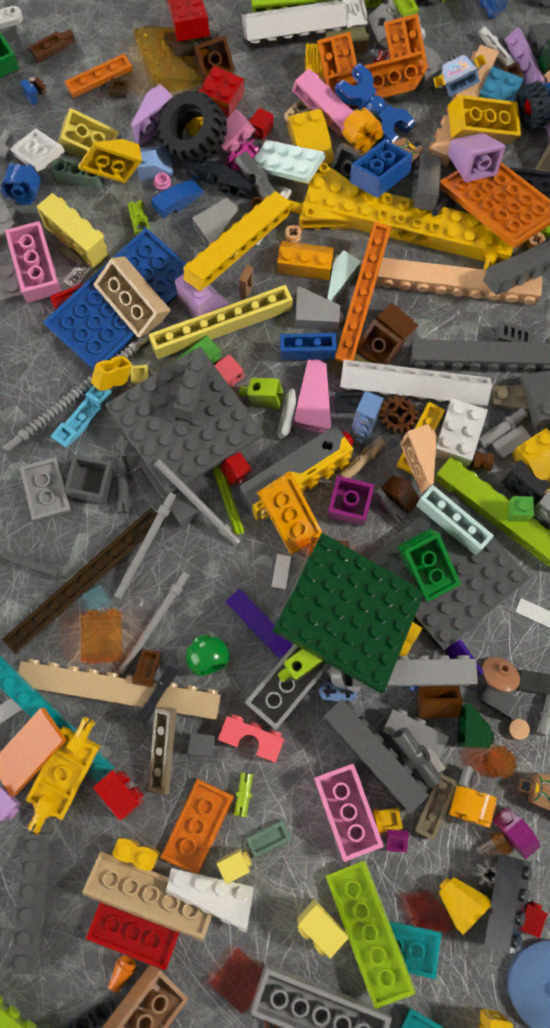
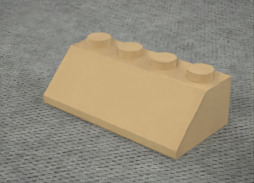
[93,256,171,338]

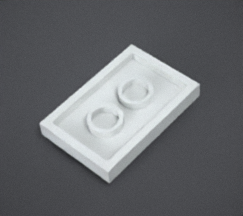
[10,129,64,172]

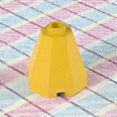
[439,877,491,935]

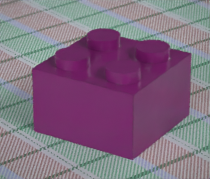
[327,475,374,527]

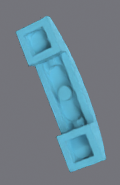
[50,385,112,448]

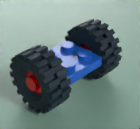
[516,81,550,131]

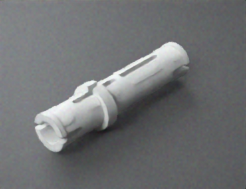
[478,26,516,67]

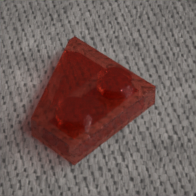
[406,889,456,933]

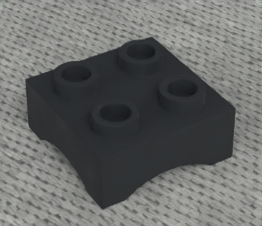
[502,460,550,503]

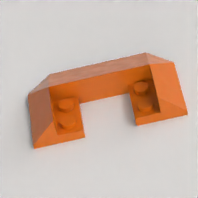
[317,13,428,107]

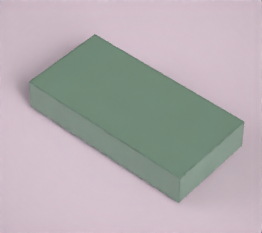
[245,820,292,858]

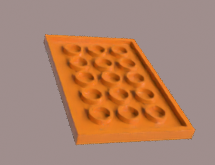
[439,162,550,248]

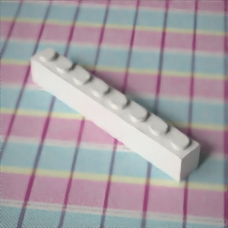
[340,360,492,406]

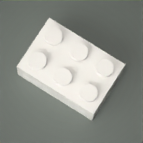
[435,398,488,467]

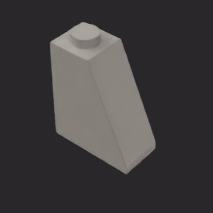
[192,197,238,247]
[295,287,343,330]

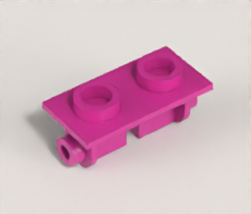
[225,139,259,172]

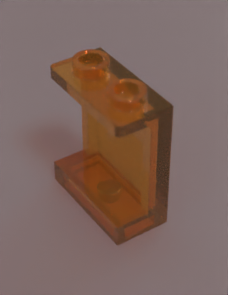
[81,609,124,664]

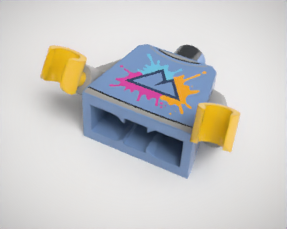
[433,54,487,97]

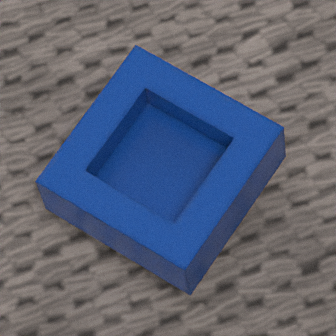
[20,79,38,105]

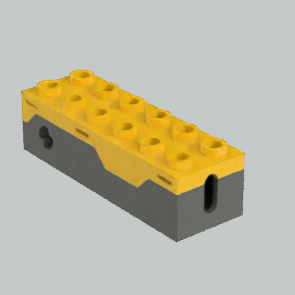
[239,425,353,521]

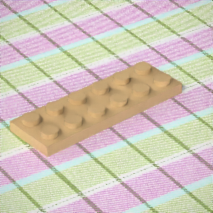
[82,851,212,941]

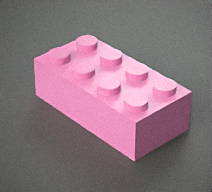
[5,221,61,303]
[313,763,384,862]

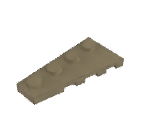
[490,385,529,412]

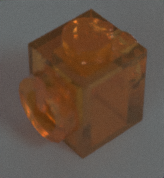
[482,745,518,779]

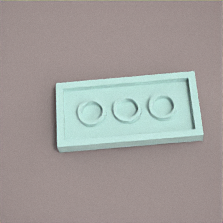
[253,140,325,183]

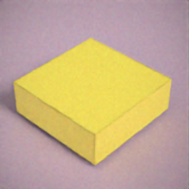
[130,364,149,386]

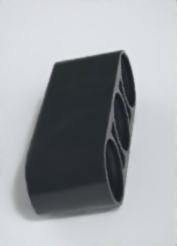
[59,997,116,1028]

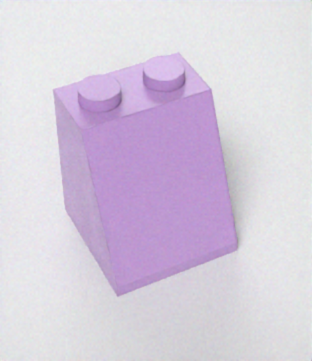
[448,133,505,182]
[175,274,229,318]

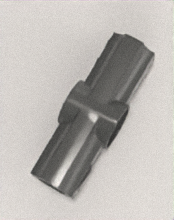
[235,152,275,200]
[392,727,441,788]

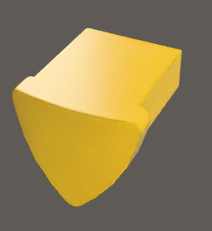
[373,807,403,835]

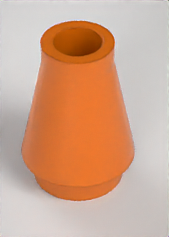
[108,955,136,993]

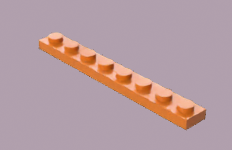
[335,222,392,362]

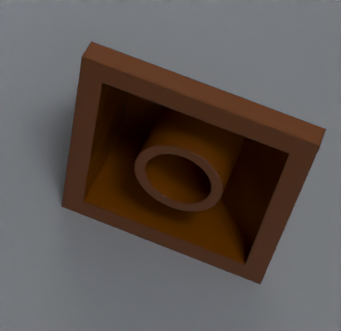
[194,35,235,81]

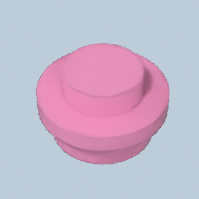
[153,173,171,190]

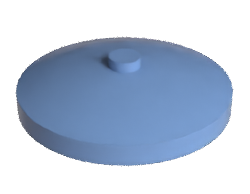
[507,939,550,1028]

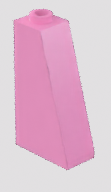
[293,360,331,433]

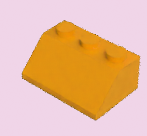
[277,241,334,280]

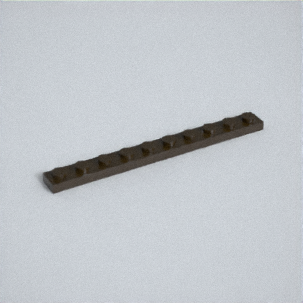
[2,507,165,655]

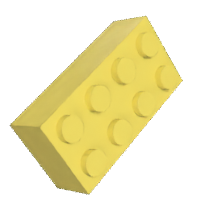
[37,193,108,270]

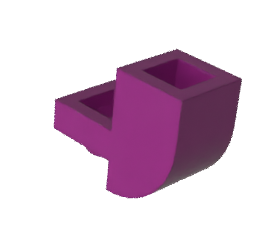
[492,806,541,860]

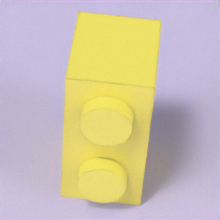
[217,848,252,885]

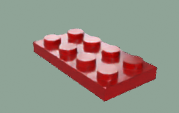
[86,902,180,971]

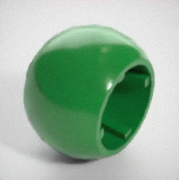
[185,634,229,676]

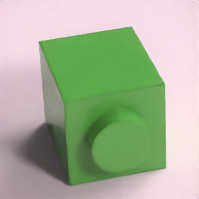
[508,496,534,522]

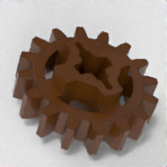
[378,394,419,435]

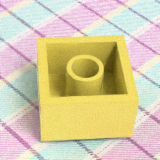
[297,899,349,959]

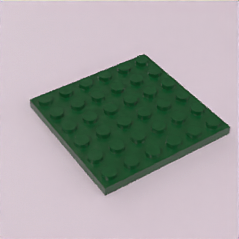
[272,533,424,694]

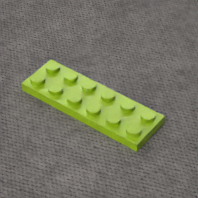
[326,860,416,1009]

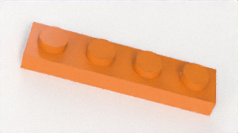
[64,54,133,98]

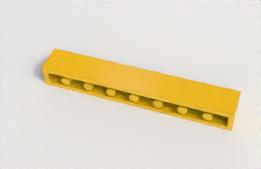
[183,191,292,292]

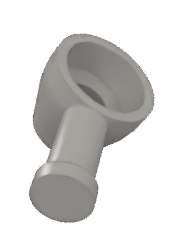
[0,129,11,159]

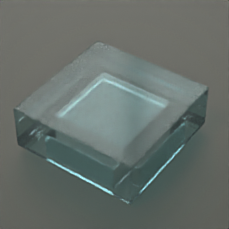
[83,585,111,612]

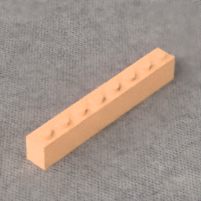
[428,45,499,167]

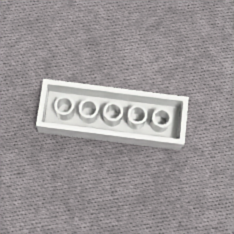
[241,0,347,43]

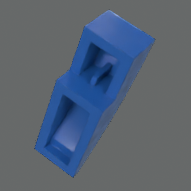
[151,180,204,219]

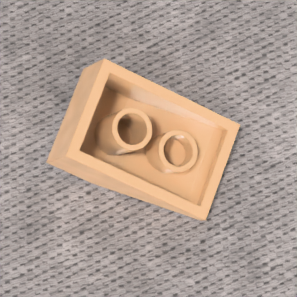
[400,424,436,494]

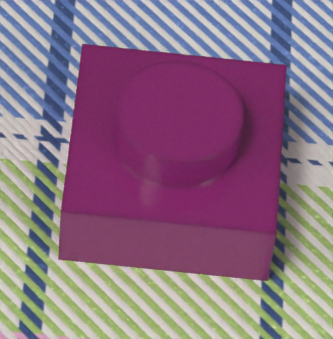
[385,829,409,853]

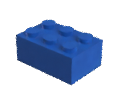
[350,140,413,198]

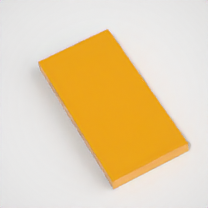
[257,471,323,555]

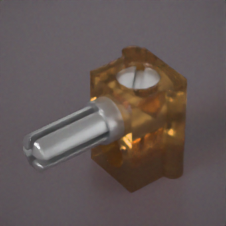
[477,830,512,855]

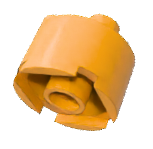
[342,108,383,152]
[449,786,497,828]

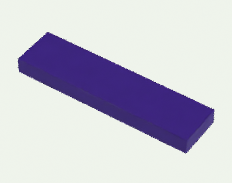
[225,588,293,659]

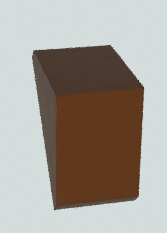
[381,476,420,514]

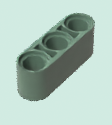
[51,158,103,189]

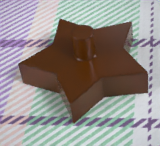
[28,77,46,95]

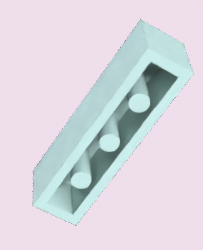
[416,485,494,555]

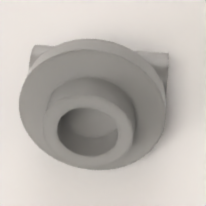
[459,765,480,790]

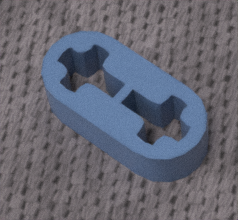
[318,682,357,702]

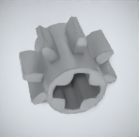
[474,859,498,888]

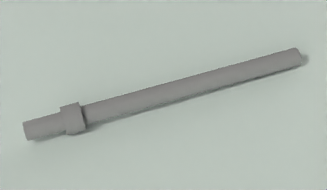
[154,459,241,546]
[115,492,177,599]
[118,571,190,675]

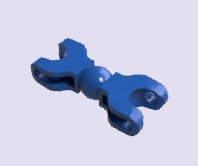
[335,63,415,142]

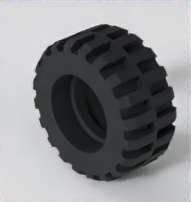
[158,90,227,164]

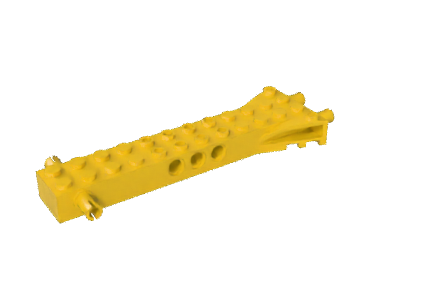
[289,163,513,270]

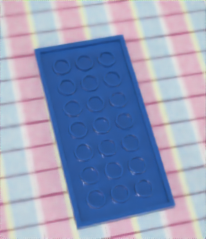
[43,227,186,371]

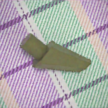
[61,246,87,266]

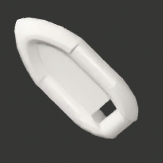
[277,388,296,439]

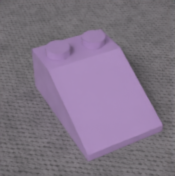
[131,84,174,148]

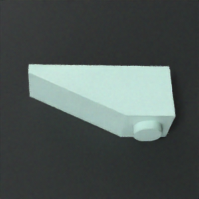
[328,250,361,302]

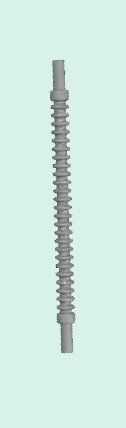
[4,332,150,452]

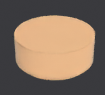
[508,719,530,740]

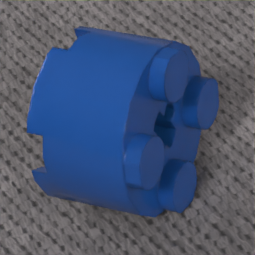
[0,163,41,205]

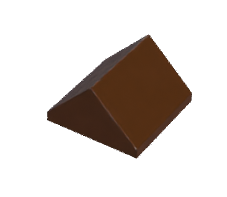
[357,319,404,365]

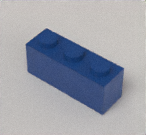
[280,333,336,361]

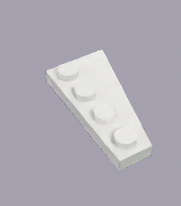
[166,868,254,933]

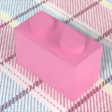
[221,109,255,154]

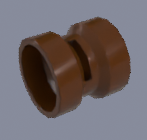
[471,451,494,472]

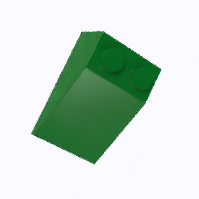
[396,529,461,602]

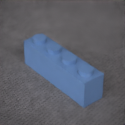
[350,391,384,445]

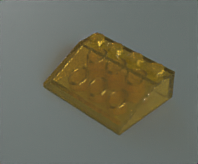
[132,25,203,93]

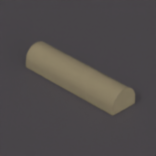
[148,707,177,795]

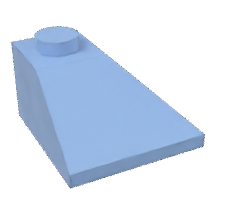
[137,146,173,180]

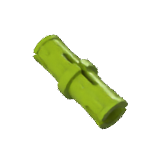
[234,773,254,817]

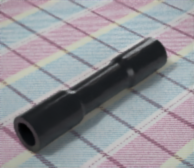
[135,665,178,725]

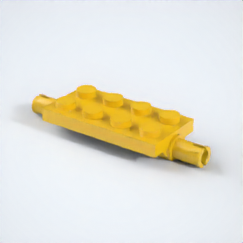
[26,717,100,833]

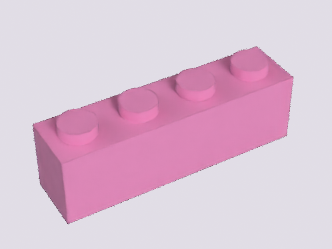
[292,68,353,138]

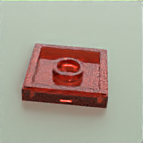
[210,947,263,1014]

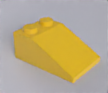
[288,108,334,166]
[78,139,142,183]
[511,428,550,492]

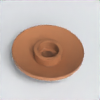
[482,657,520,692]

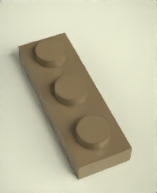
[414,773,458,841]

